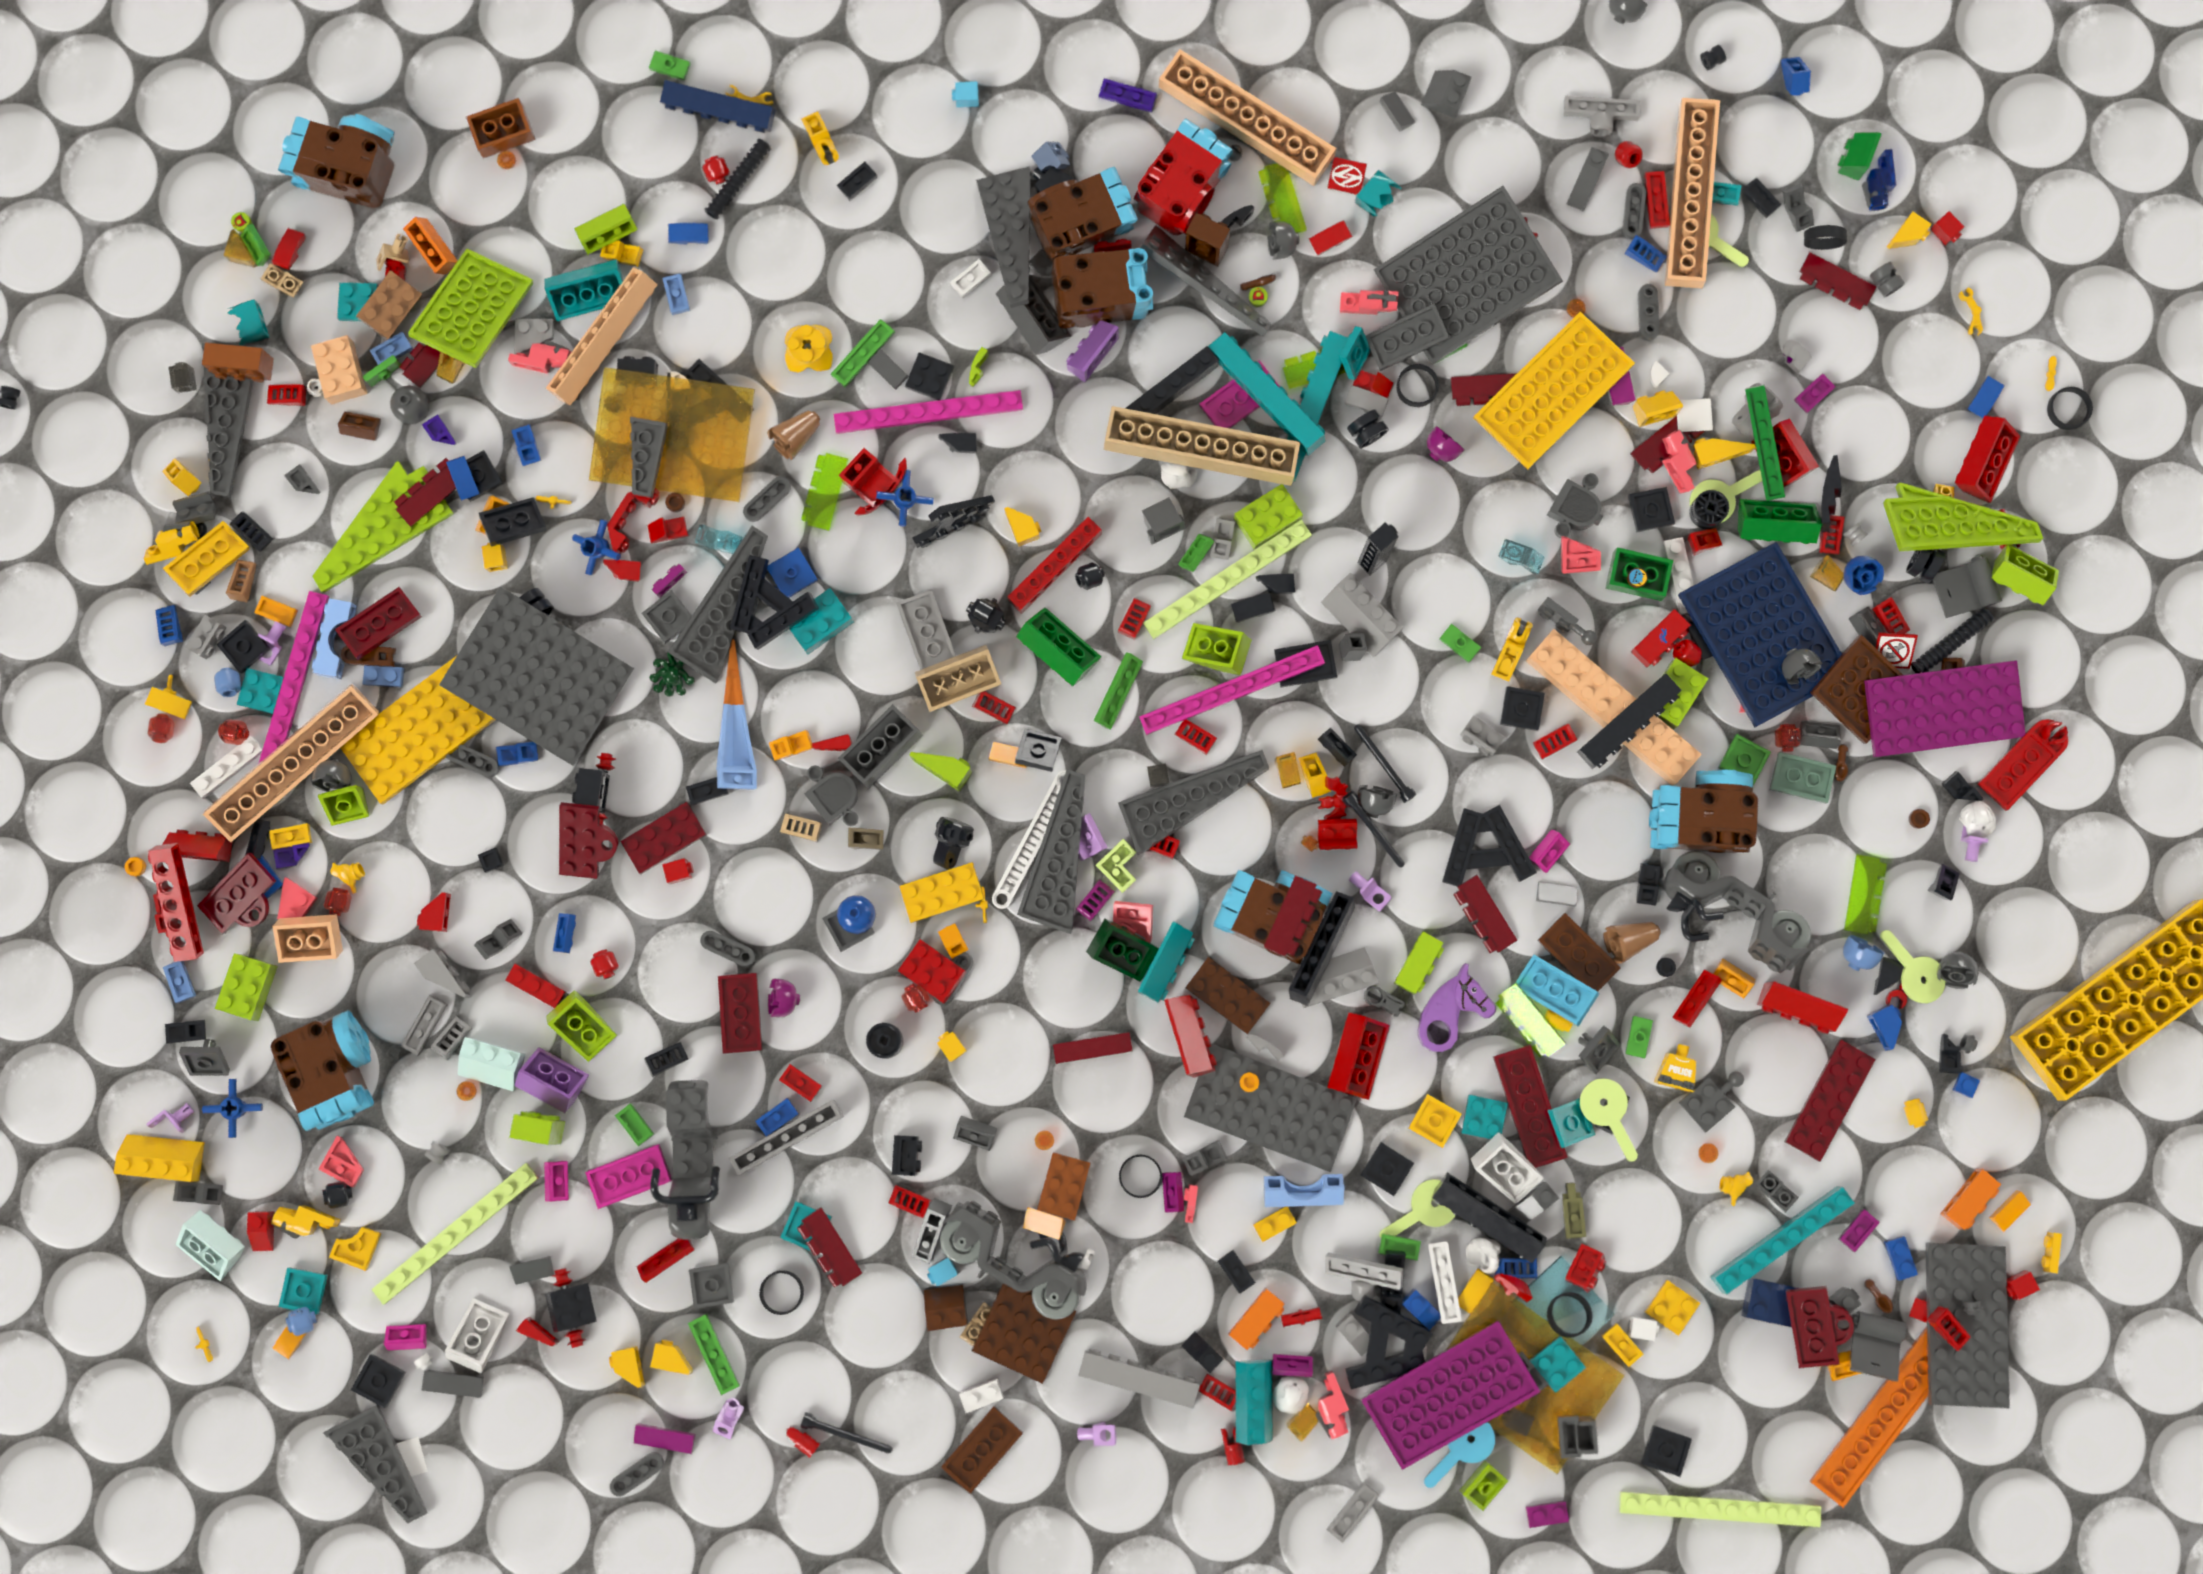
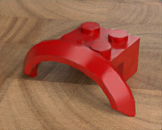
[838,448,907,516]

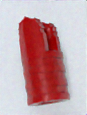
[786,1427,820,1458]
[1221,1427,1245,1466]

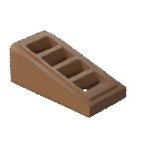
[226,560,257,602]

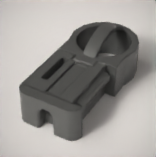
[1364,986,1405,1017]

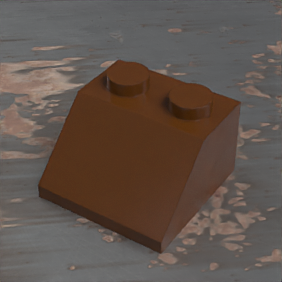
[924,1284,968,1331]

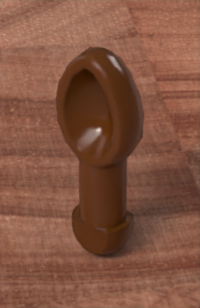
[1240,274,1276,291]
[1834,744,1848,782]
[1864,1279,1893,1313]

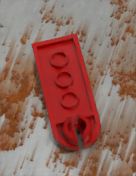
[1977,719,2068,811]

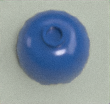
[1843,555,1884,595]
[837,895,876,934]

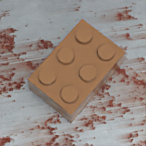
[356,270,422,340]

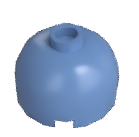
[1843,935,1884,971]

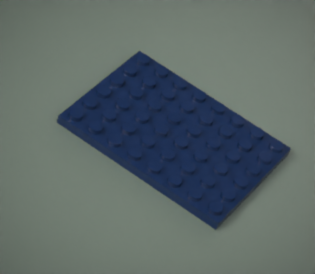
[1678,542,1842,728]

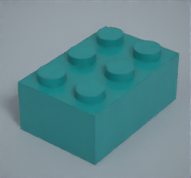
[789,588,854,655]

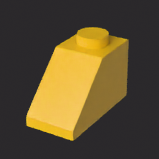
[1886,212,1931,249]
[162,458,201,497]
[1004,507,1042,547]
[1298,753,1331,798]
[650,1339,693,1375]
[609,1346,645,1388]

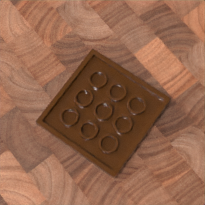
[1810,635,1903,744]
[971,1283,1077,1384]

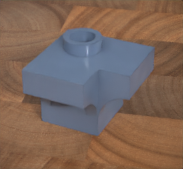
[1031,141,1070,171]

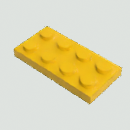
[163,521,250,597]
[899,862,984,923]

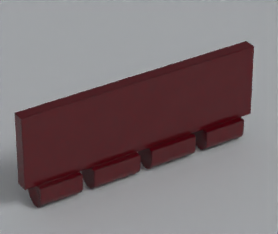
[1799,252,1877,310]
[399,343,448,389]
[1451,373,1517,406]
[1630,416,1705,474]
[394,458,456,527]
[1264,875,1323,957]
[1453,875,1517,953]
[797,1207,862,1288]

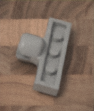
[1564,96,1640,137]
[1325,1252,1403,1301]

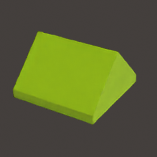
[318,785,369,826]
[1459,1460,1508,1511]

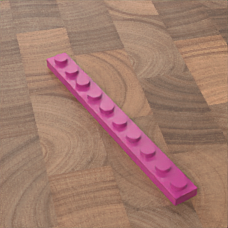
[834,390,1023,434]
[258,591,329,764]
[1139,645,1325,735]

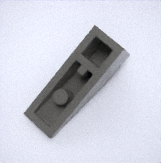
[1566,147,1609,211]
[1508,1182,1559,1224]
[912,1198,952,1264]

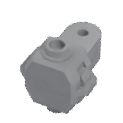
[1732,383,1783,434]

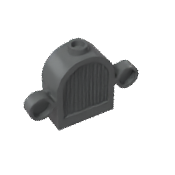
[1547,473,1603,538]
[804,765,860,827]

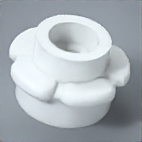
[307,379,323,397]
[414,1352,432,1370]

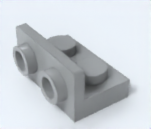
[185,615,227,660]
[1460,715,1505,757]

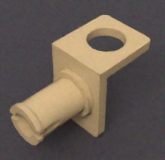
[376,234,409,271]

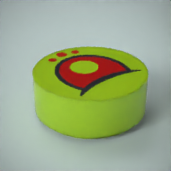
[231,212,252,232]
[1249,287,1268,307]

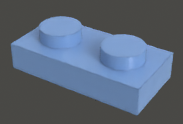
[663,273,690,315]
[370,332,413,365]
[362,665,404,687]
[163,961,196,1003]

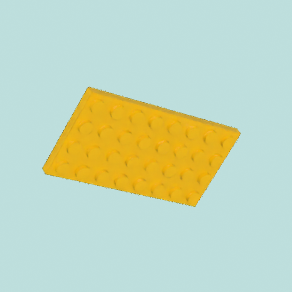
[1473,312,1635,470]
[340,656,496,805]

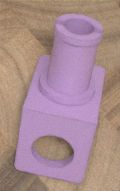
[257,621,286,665]
[1961,825,1988,862]
[1349,872,1392,912]
[146,1103,195,1133]
[713,1398,744,1439]
[1077,1422,1116,1446]

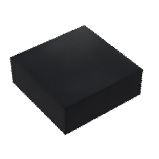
[478,847,504,873]

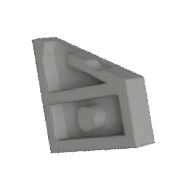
[514,319,554,355]

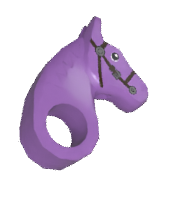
[1417,963,1496,1052]

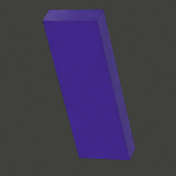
[1098,78,1157,113]

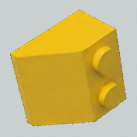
[1632,390,1683,428]

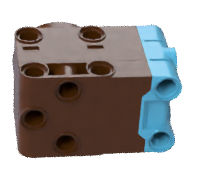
[1027,167,1138,261]
[1051,248,1153,329]

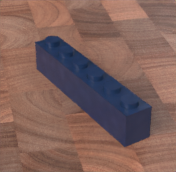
[660,80,776,133]

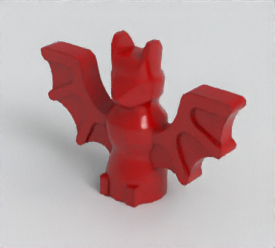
[1318,776,1350,820]

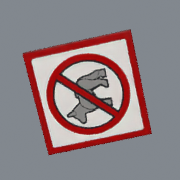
[1875,633,1918,669]

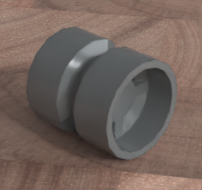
[1869,261,1905,298]

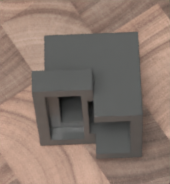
[1142,497,1186,545]
[1557,1415,1599,1459]

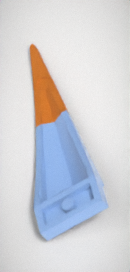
[716,639,757,790]

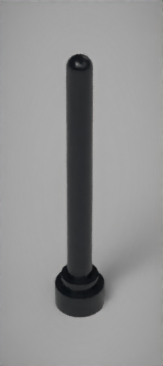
[1354,724,1417,803]
[1341,790,1405,868]
[800,1412,893,1454]

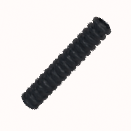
[704,138,771,220]
[1911,608,1994,673]

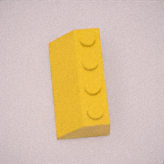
[113,1134,205,1182]

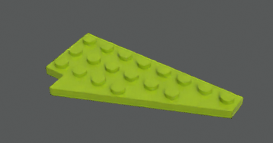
[312,461,454,593]
[1883,483,2043,552]

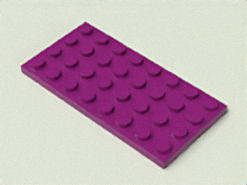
[1864,660,2026,757]
[1361,1320,1540,1470]

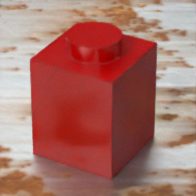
[1930,211,1965,245]
[662,858,694,885]
[2006,1270,2040,1300]

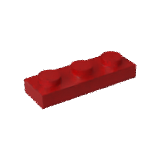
[1644,171,1670,229]
[505,964,566,1008]
[1672,969,1722,1028]
[636,1239,695,1283]

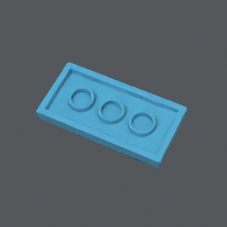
[1513,955,1599,1027]

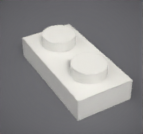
[950,259,991,298]

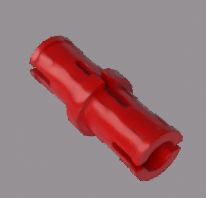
[1281,1307,1322,1328]

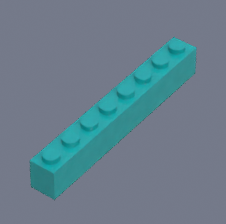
[1287,331,1348,482]
[1208,332,1326,456]
[1710,1186,1855,1294]

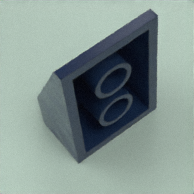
[1741,1277,1799,1327]

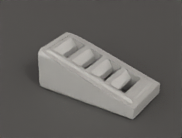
[431,1016,471,1060]

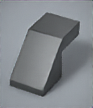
[1783,184,1814,232]
[474,919,523,960]
[173,1181,223,1205]

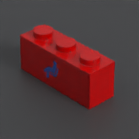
[1630,609,1690,668]

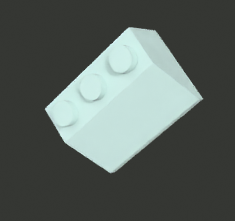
[458,1037,526,1091]
[176,1210,245,1281]

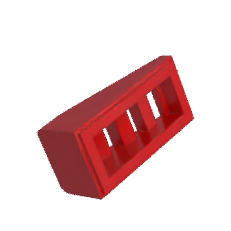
[267,384,307,406]
[1819,515,1845,555]
[1872,597,1910,634]
[1118,598,1151,640]
[972,691,1016,724]
[1174,719,1217,755]
[1533,724,1577,759]
[812,734,852,751]
[1149,836,1180,860]
[888,1185,932,1219]
[1927,1306,1971,1351]
[516,1317,559,1347]
[1198,1373,1236,1412]

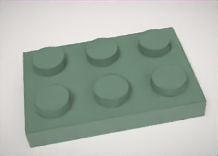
[1769,752,1836,804]

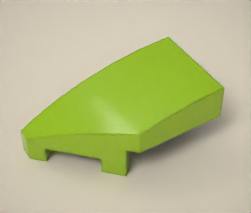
[969,347,989,387]

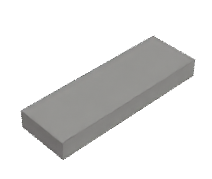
[401,995,448,1056]
[1327,1482,1380,1543]

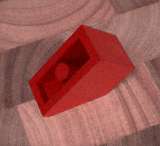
[417,892,451,932]
[247,1211,275,1251]

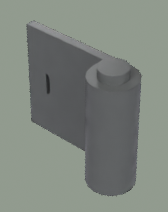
[1933,555,2002,618]
[1850,1311,1907,1382]

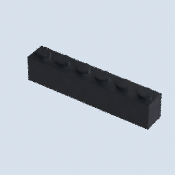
[1125,346,1219,414]
[1358,522,1399,576]
[1577,673,1682,769]
[1288,891,1355,1006]
[1432,1172,1547,1263]

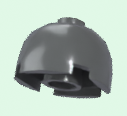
[1609,0,1647,24]
[1267,221,1299,260]
[390,385,430,425]
[1782,648,1822,685]
[311,758,352,792]
[1358,785,1397,818]
[1937,952,1979,989]

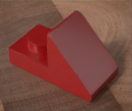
[1352,370,1394,398]
[647,517,688,544]
[1687,528,1723,556]

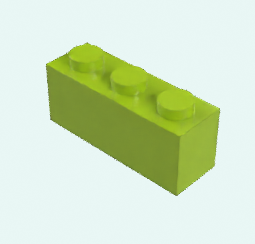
[574,204,638,255]
[1394,932,1444,995]

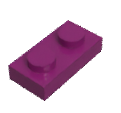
[1794,373,1836,413]
[651,564,687,598]
[1162,1172,1184,1212]
[1838,1209,1880,1252]
[1272,1354,1313,1377]
[1525,1501,1569,1528]

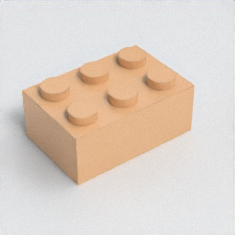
[311,335,368,404]
[272,914,343,963]

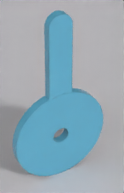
[1424,1422,1495,1488]

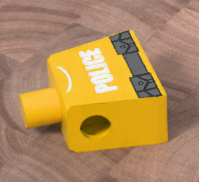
[1654,1044,1696,1092]

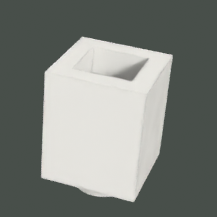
[1627,1316,1659,1341]

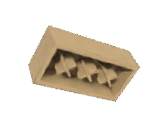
[915,645,1001,712]

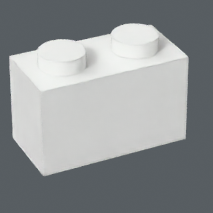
[959,1378,1004,1413]

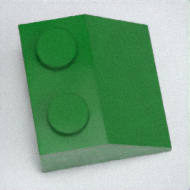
[1837,132,1882,181]

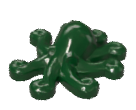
[649,652,695,697]

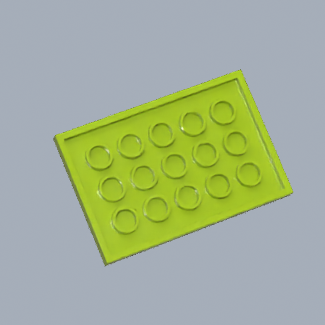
[408,248,533,368]

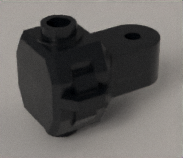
[966,598,1006,634]
[933,817,974,870]

